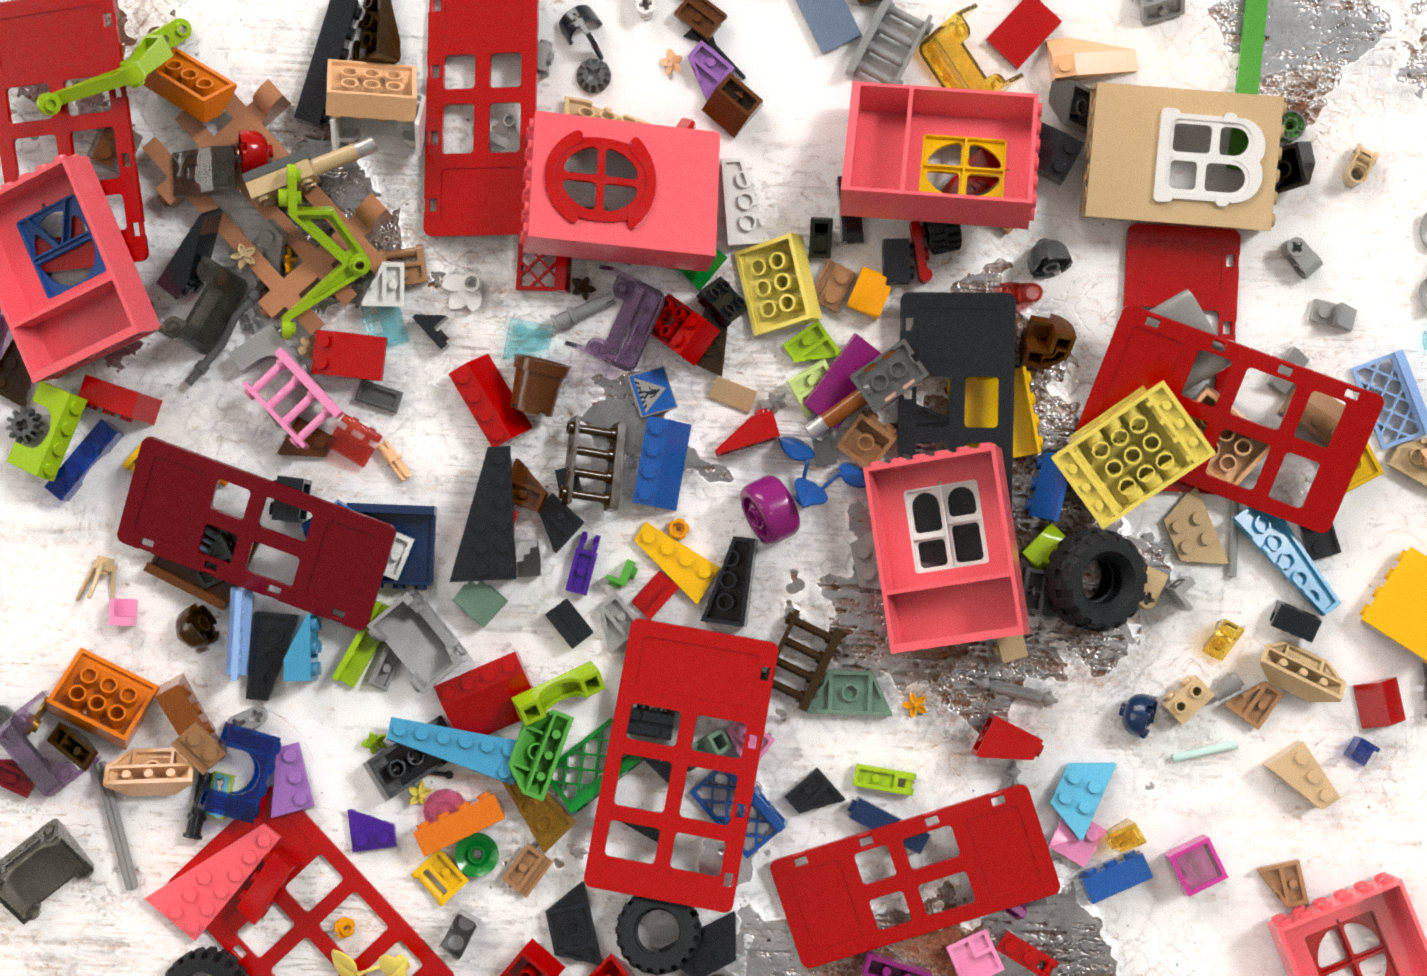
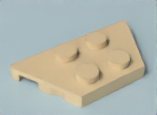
[1162,487,1229,564]

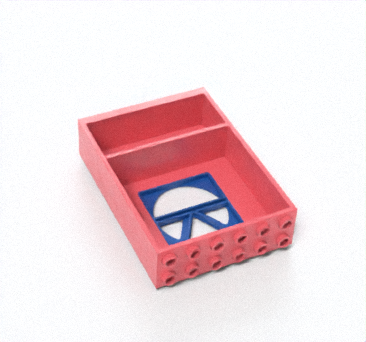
[0,154,162,383]

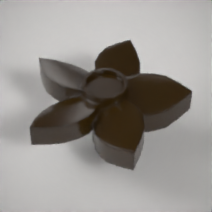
[572,277,597,301]

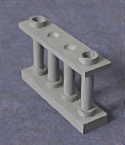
[845,0,934,85]

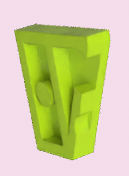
[782,320,841,363]

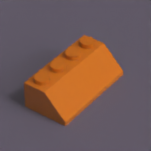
[144,47,237,123]

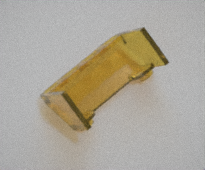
[919,3,1024,92]

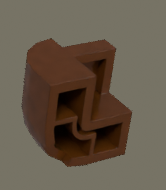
[1019,314,1077,369]

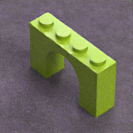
[6,381,88,482]

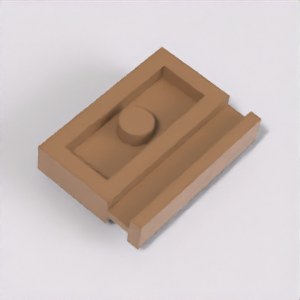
[814,259,856,312]
[171,720,227,775]
[501,842,554,898]

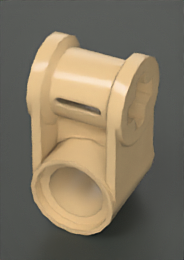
[1342,143,1379,188]
[1137,566,1168,610]

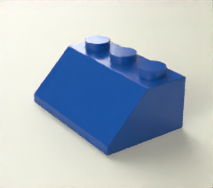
[1024,452,1068,523]

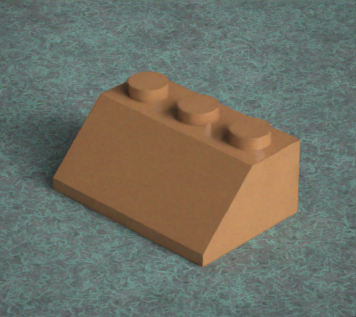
[1277,385,1345,446]

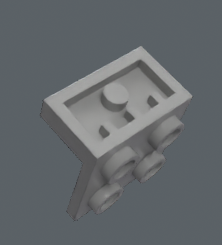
[1138,0,1185,26]

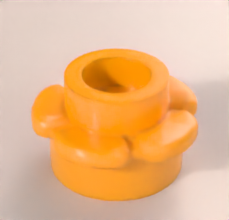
[668,518,689,540]
[334,917,355,939]

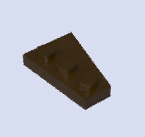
[682,304,728,377]

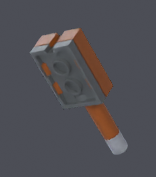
[805,338,931,439]

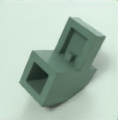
[687,727,733,772]

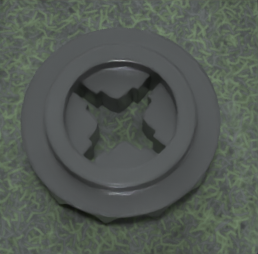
[576,58,611,93]

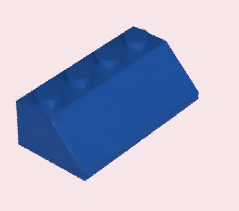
[632,416,692,511]

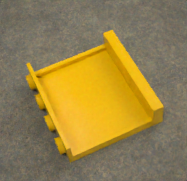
[946,366,1044,458]
[1360,546,1427,664]

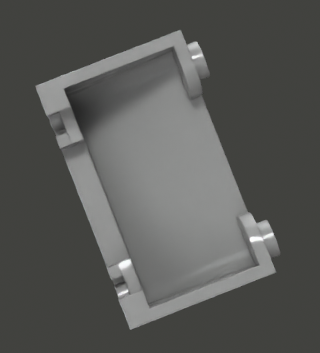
[1145,289,1232,393]
[367,589,470,694]

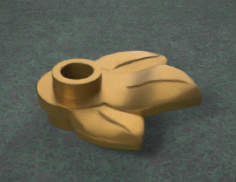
[22,696,48,735]

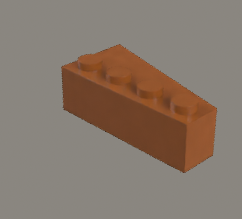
[155,673,227,762]

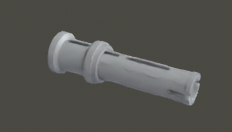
[550,291,616,333]

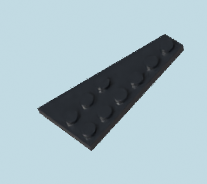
[450,446,517,582]

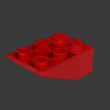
[643,293,720,366]

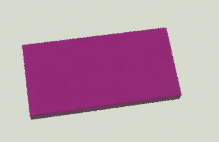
[802,333,882,430]

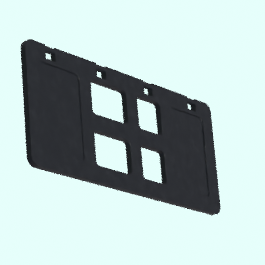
[898,292,1016,562]

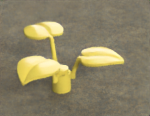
[331,949,410,976]

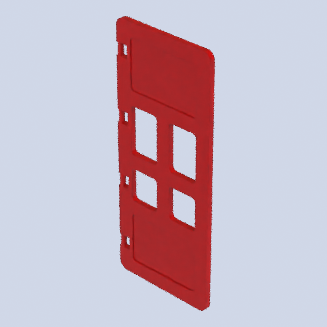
[423,0,539,237]
[1123,223,1241,495]
[770,784,1060,968]

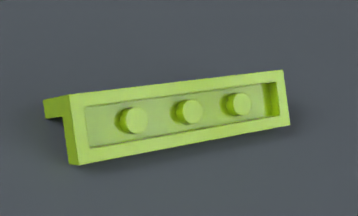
[332,600,389,688]

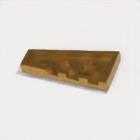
[502,781,576,854]

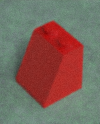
[971,713,1044,760]

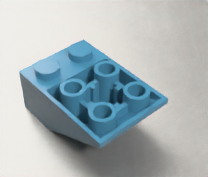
[284,614,322,681]

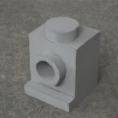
[538,39,554,76]

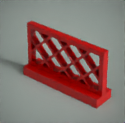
[516,235,572,293]

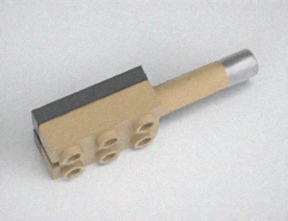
[242,136,378,207]

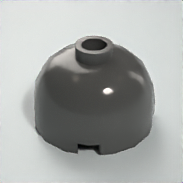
[1027,238,1073,279]

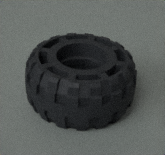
[1044,528,1148,632]

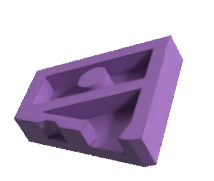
[688,40,735,101]

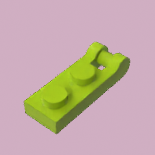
[852,763,917,796]

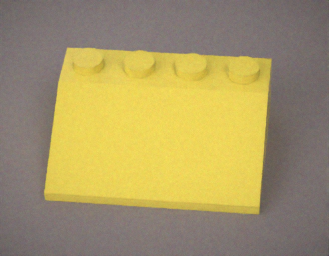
[734,233,822,336]

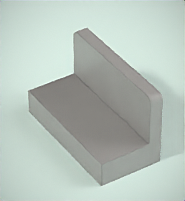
[1165,576,1196,611]

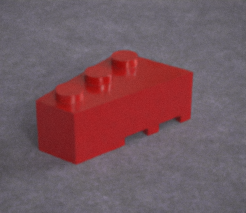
[78,374,163,425]

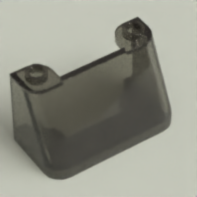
[158,255,249,355]
[0,818,94,925]

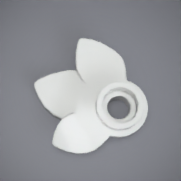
[442,273,483,312]

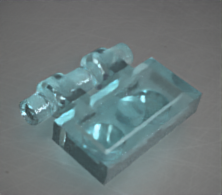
[361,306,409,347]

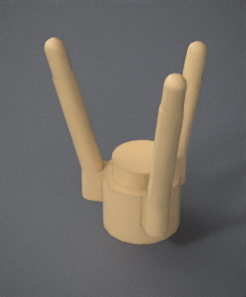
[76,555,118,601]

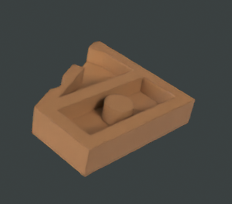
[1256,859,1309,908]

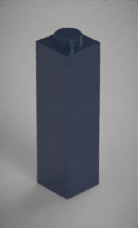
[847,796,930,854]

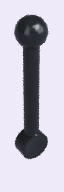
[409,768,454,779]

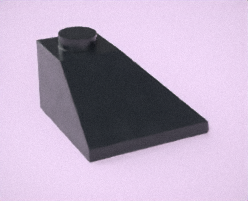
[1275,141,1316,194]

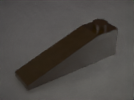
[353,0,401,64]

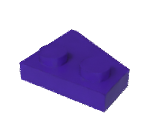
[347,809,398,852]

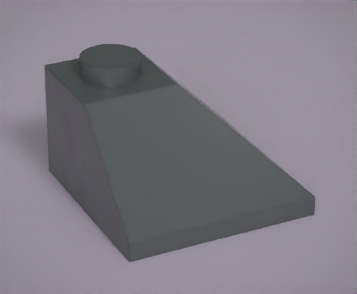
[1048,80,1090,134]

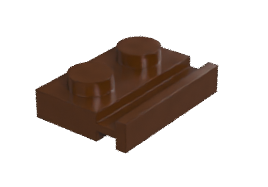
[674,0,728,41]

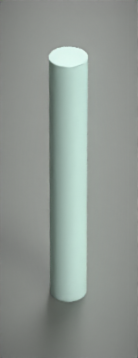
[1171,740,1238,763]

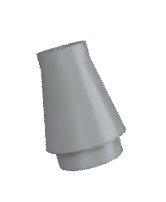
[1211,671,1245,701]

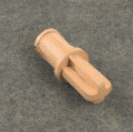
[376,440,411,481]

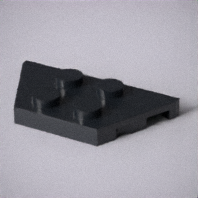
[545,881,602,966]
[658,911,736,976]

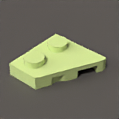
[786,359,829,418]

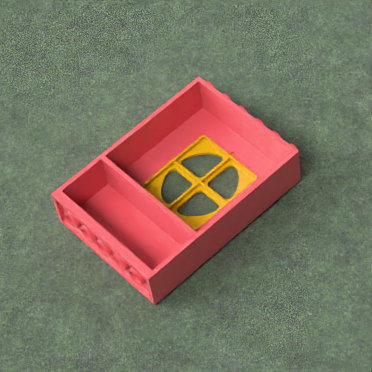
[840,81,1042,229]

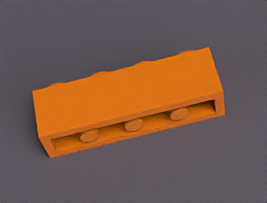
[413,791,506,857]

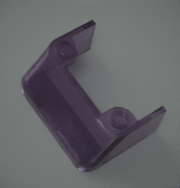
[564,265,665,371]
[0,690,102,797]

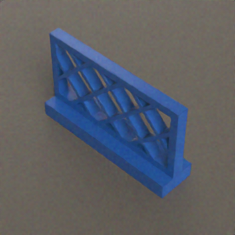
[689,756,788,859]

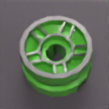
[1280,110,1306,143]

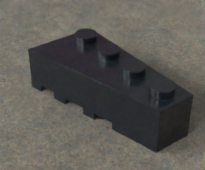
[700,536,758,627]

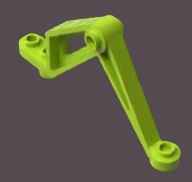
[36,18,192,115]
[278,164,371,340]

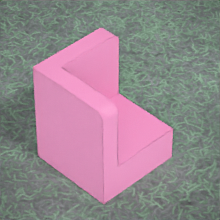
[109,598,138,626]

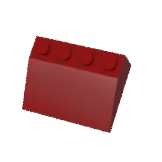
[434,651,533,735]

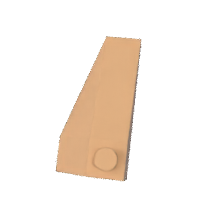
[1045,37,1138,83]

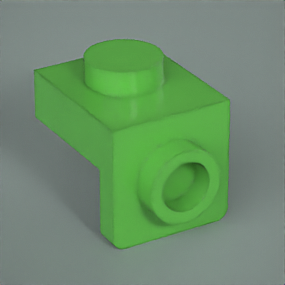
[605,559,638,589]

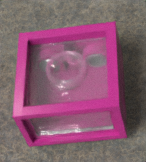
[1164,834,1229,897]

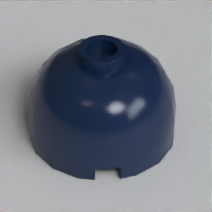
[1119,693,1158,739]

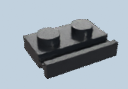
[1298,523,1341,561]

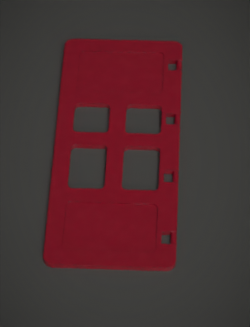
[117,437,397,631]

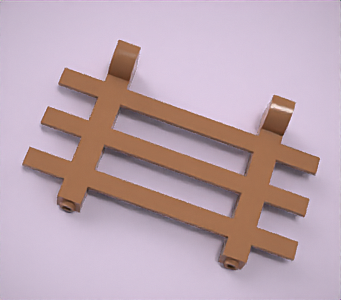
[142,79,392,336]

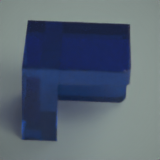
[1343,736,1380,767]

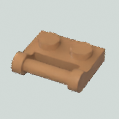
[379,244,429,286]

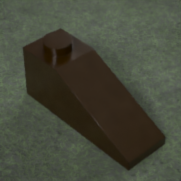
[47,722,99,772]

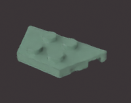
[807,669,892,716]

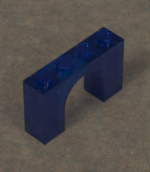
[197,721,281,824]

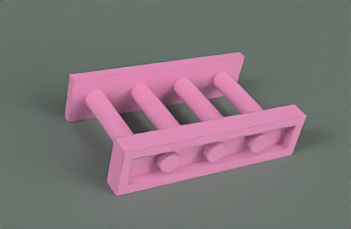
[242,347,345,449]

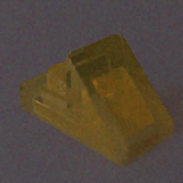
[1202,619,1245,662]

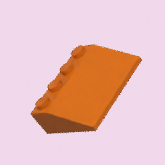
[46,648,160,750]

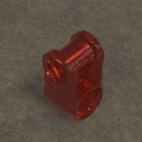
[1000,282,1043,306]

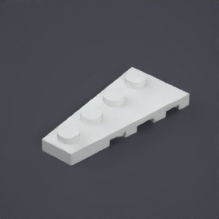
[720,157,770,246]

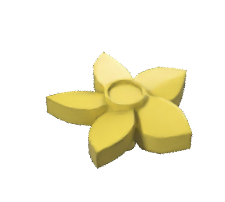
[407,780,433,805]

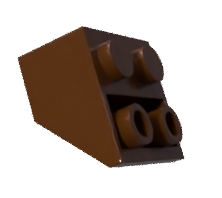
[702,72,763,139]

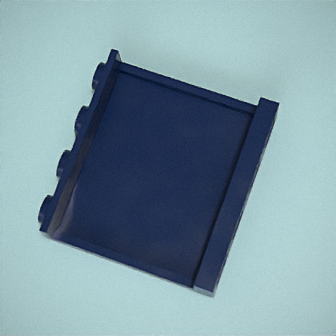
[346,503,437,590]

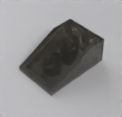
[172,145,241,197]

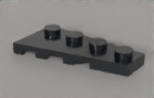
[246,611,300,701]

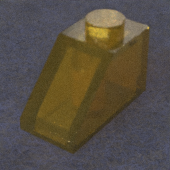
[1105,818,1147,853]

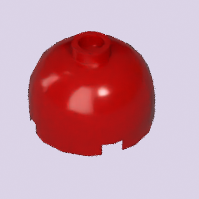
[238,130,273,174]

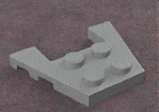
[850,531,881,589]

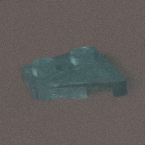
[502,317,554,359]

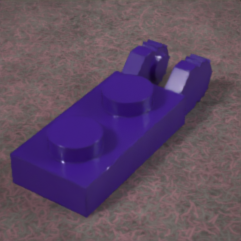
[565,531,601,596]

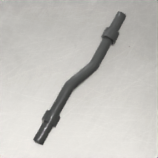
[185,280,267,386]

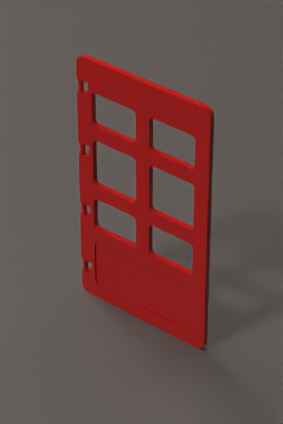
[0,0,149,272]
[1075,305,1384,533]
[584,618,779,913]
[169,785,455,976]

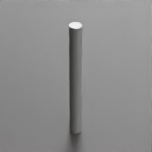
[1228,500,1239,577]

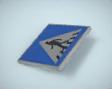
[627,366,678,418]

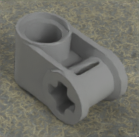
[1281,237,1323,279]

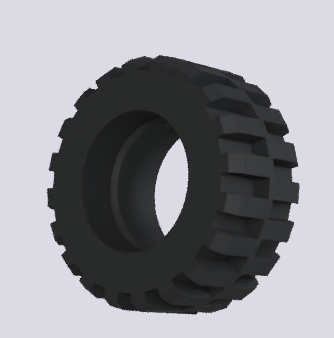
[615,896,702,975]
[165,946,247,976]

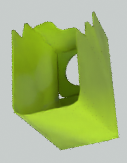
[1019,523,1066,569]

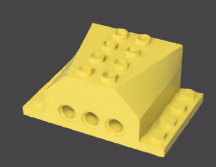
[1051,380,1216,529]

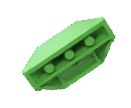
[508,710,574,801]

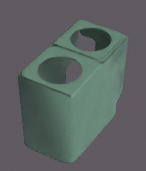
[452,581,508,627]

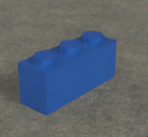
[1079,849,1154,904]

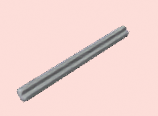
[94,761,138,890]

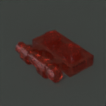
[325,413,383,468]

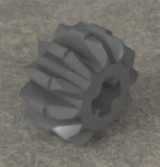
[5,407,45,445]

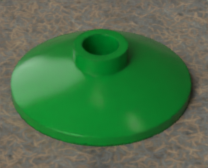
[454,832,499,877]

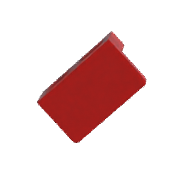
[632,571,680,620]

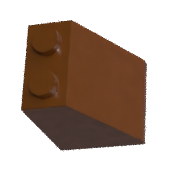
[86,127,143,174]

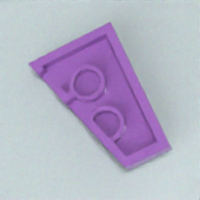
[271,742,315,818]

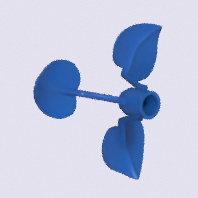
[778,437,866,508]

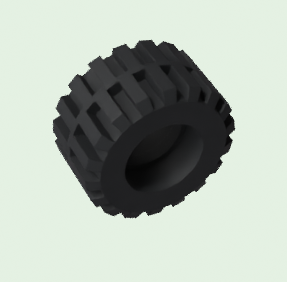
[923,222,962,255]

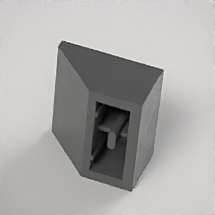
[1022,567,1060,618]

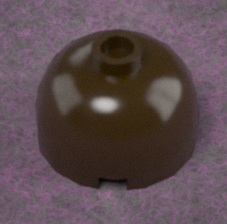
[175,603,219,648]

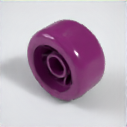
[740,475,800,545]

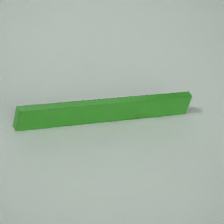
[1226,0,1268,170]

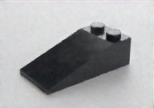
[1036,122,1085,186]
[156,208,223,299]
[363,715,449,801]

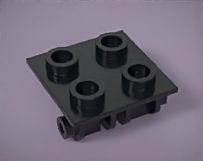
[696,276,747,328]

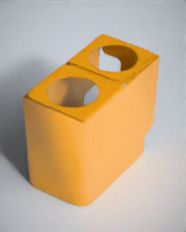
[846,267,891,320]

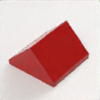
[1353,677,1406,729]

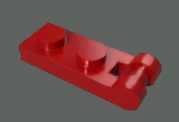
[909,221,933,284]
[995,930,1060,976]

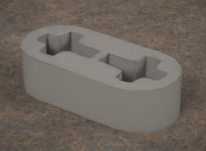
[226,706,268,735]

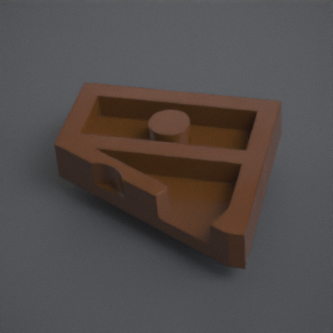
[277,417,337,457]
[512,458,549,514]

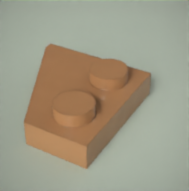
[1222,681,1284,730]

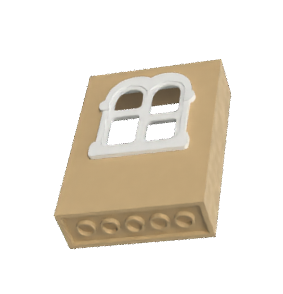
[1079,82,1287,232]

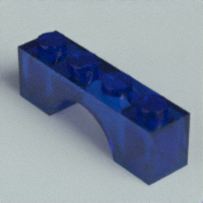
[44,419,125,502]

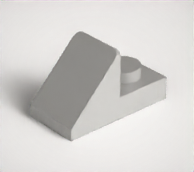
[1308,299,1357,332]

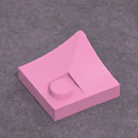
[1047,819,1107,868]
[945,928,1005,976]

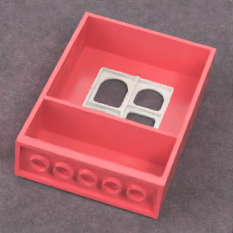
[863,442,1031,654]

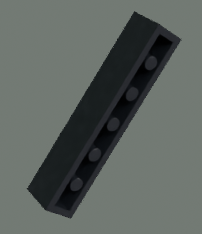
[294,0,362,129]

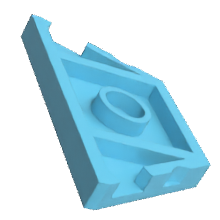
[1049,763,1117,841]

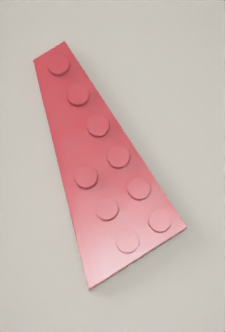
[145,823,282,941]

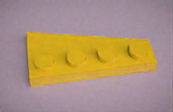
[634,522,720,604]

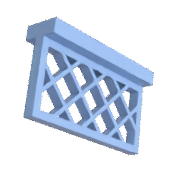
[1350,349,1427,450]
[226,586,254,681]

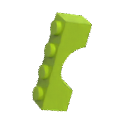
[511,661,606,726]

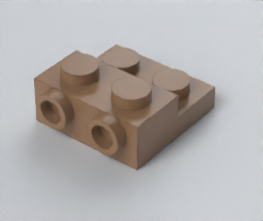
[835,409,898,468]

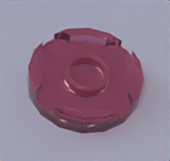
[423,788,466,823]

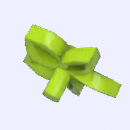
[361,732,387,754]

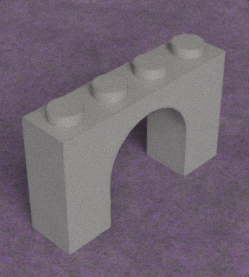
[228,324,322,428]

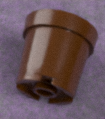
[509,353,571,417]

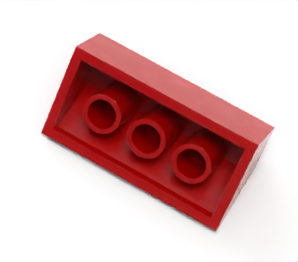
[448,354,533,447]

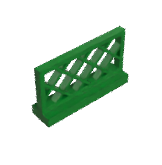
[550,718,644,815]

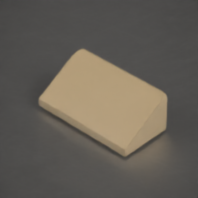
[709,376,757,413]

